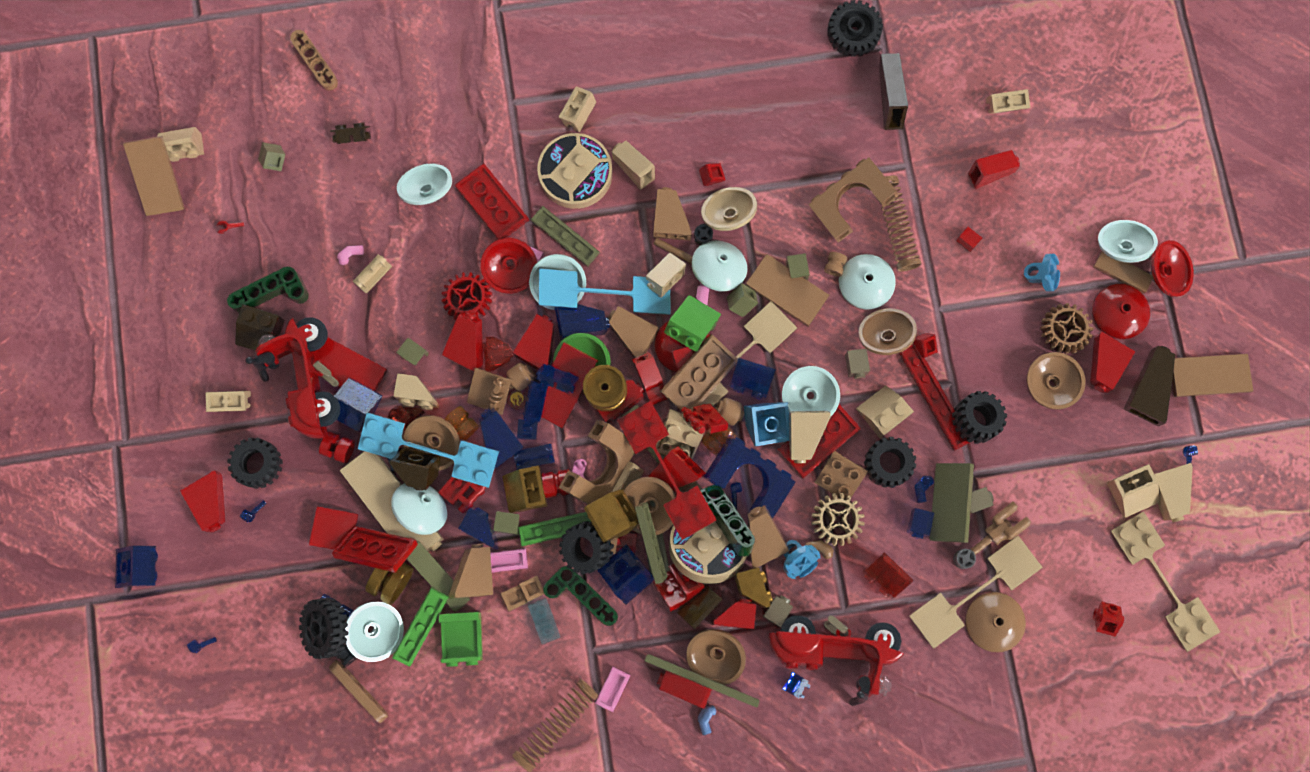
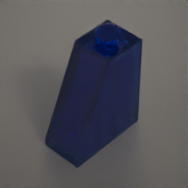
[554,304,610,341]
[478,408,524,469]

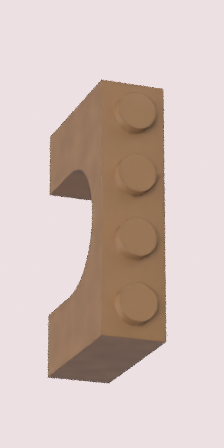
[809,157,899,243]
[559,419,635,505]

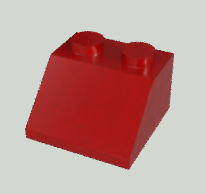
[712,599,756,629]

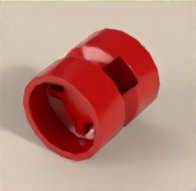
[319,431,355,464]
[542,469,569,498]

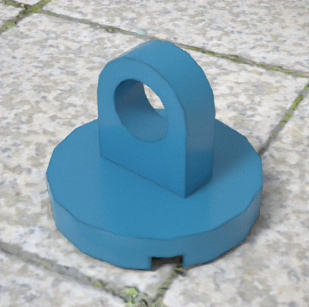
[1024,254,1060,292]
[783,540,820,579]

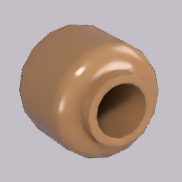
[507,363,535,391]
[715,398,744,426]

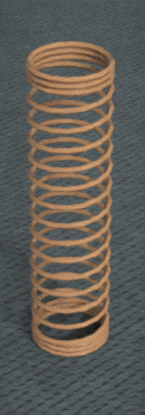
[881,175,922,272]
[512,679,599,772]

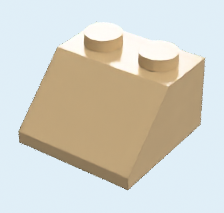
[856,385,914,439]

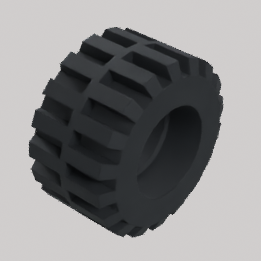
[952,391,1007,444]
[864,437,916,488]
[227,438,283,489]
[559,521,614,574]

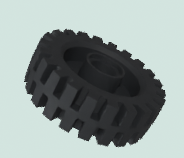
[827,0,883,57]
[299,598,349,659]

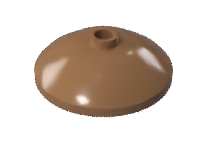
[859,308,917,355]
[1026,352,1085,410]
[403,415,460,471]
[624,477,676,535]
[965,592,1026,652]
[687,629,746,685]

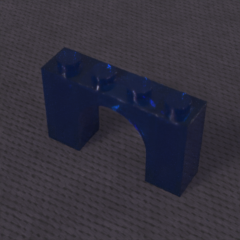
[703,437,796,518]

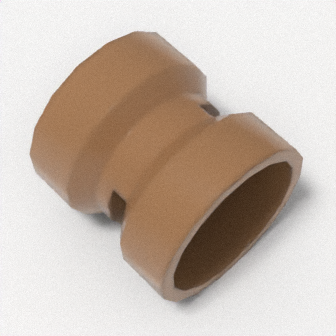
[824,252,847,277]

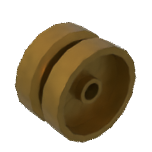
[583,365,627,411]
[365,563,414,605]

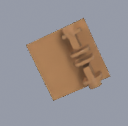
[467,368,512,416]
[814,451,868,500]

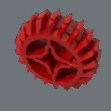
[441,272,493,320]

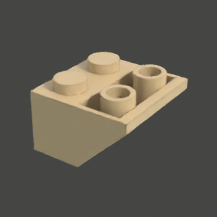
[157,127,204,162]
[394,374,439,410]
[656,409,705,459]
[1106,464,1160,518]

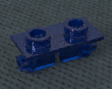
[536,364,579,394]
[522,381,548,422]
[513,444,555,470]

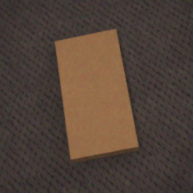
[123,136,185,216]
[746,254,830,327]
[660,334,739,411]
[1172,354,1253,397]

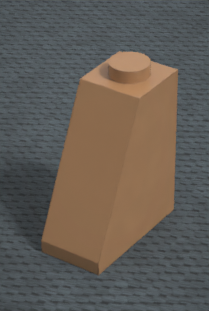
[654,187,691,241]
[608,306,658,358]
[748,505,789,569]
[449,544,493,599]

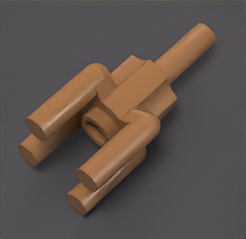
[970,501,1032,555]

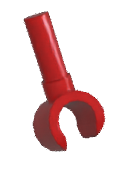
[216,220,244,234]

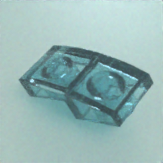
[528,598,561,644]

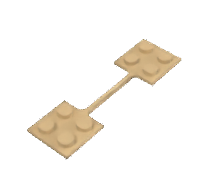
[700,301,797,406]
[1111,512,1220,652]
[909,536,1043,649]

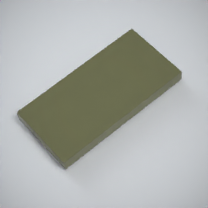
[930,463,974,543]

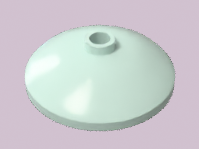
[397,164,452,205]
[1098,220,1158,263]
[692,240,747,291]
[529,254,586,310]
[839,254,896,310]
[782,366,840,416]
[391,483,447,535]
[345,601,404,662]

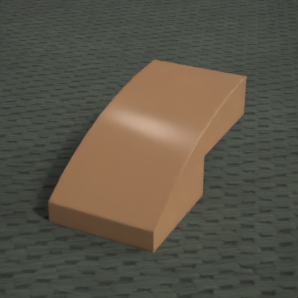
[500,576,544,612]

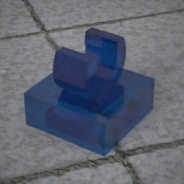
[517,419,538,440]
[783,672,810,699]

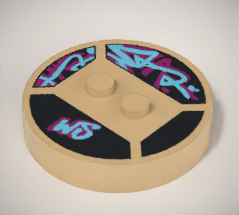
[538,133,613,209]
[669,512,747,584]

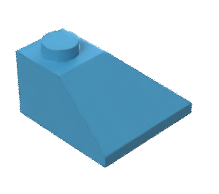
[744,402,789,446]

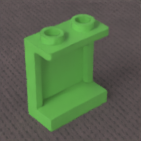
[664,295,721,352]
[439,612,483,667]

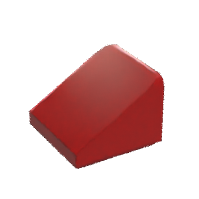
[699,163,726,186]
[956,227,982,252]
[914,333,938,358]

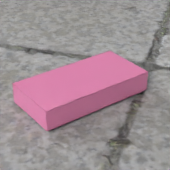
[490,549,528,573]
[595,667,630,712]

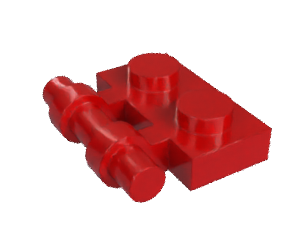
[681,404,728,434]
[438,477,486,514]

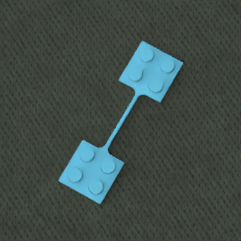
[539,269,671,315]
[358,412,499,488]

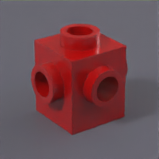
[1093,602,1125,637]

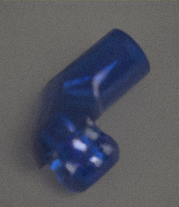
[914,476,934,503]

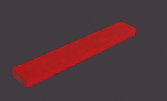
[899,342,970,451]

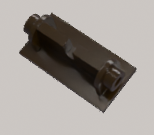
[330,123,371,144]

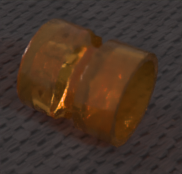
[445,406,480,442]
[701,427,737,457]

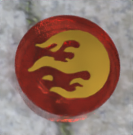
[508,390,527,410]

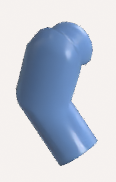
[698,705,716,735]

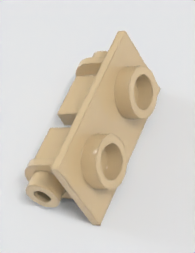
[353,254,392,294]

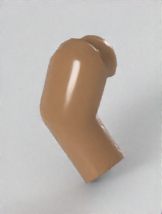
[805,540,834,559]

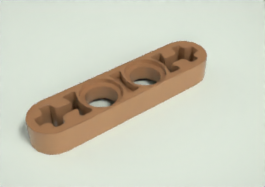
[290,30,338,91]
[329,659,389,723]

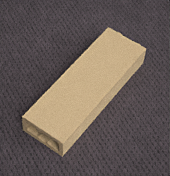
[340,451,444,563]

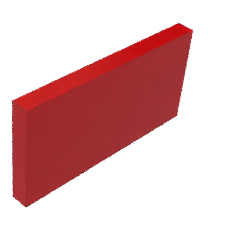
[455,163,529,240]
[313,337,388,403]
[529,342,598,428]
[778,404,861,479]
[332,526,418,573]

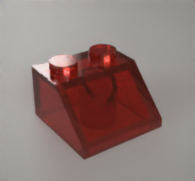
[862,552,914,599]

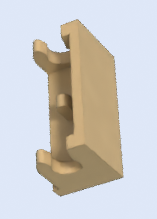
[559,86,596,133]
[986,89,1030,114]
[646,253,686,298]
[206,391,251,412]

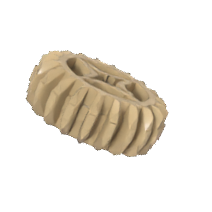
[812,493,865,546]

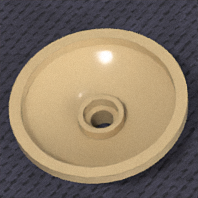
[701,187,757,231]

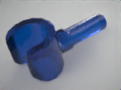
[1183,445,1198,464]
[730,482,742,510]
[240,500,267,522]
[187,637,217,653]

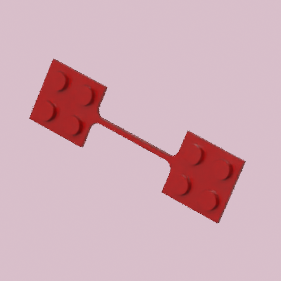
[617,401,717,540]

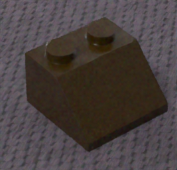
[235,305,285,351]
[390,447,441,491]
[677,584,722,629]

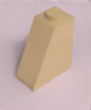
[612,141,655,190]
[789,411,831,463]
[1154,463,1193,523]

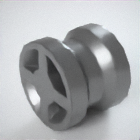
[953,549,976,569]

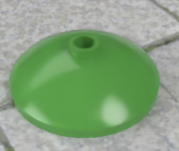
[553,333,611,367]

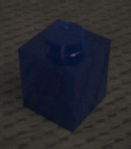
[907,508,934,539]

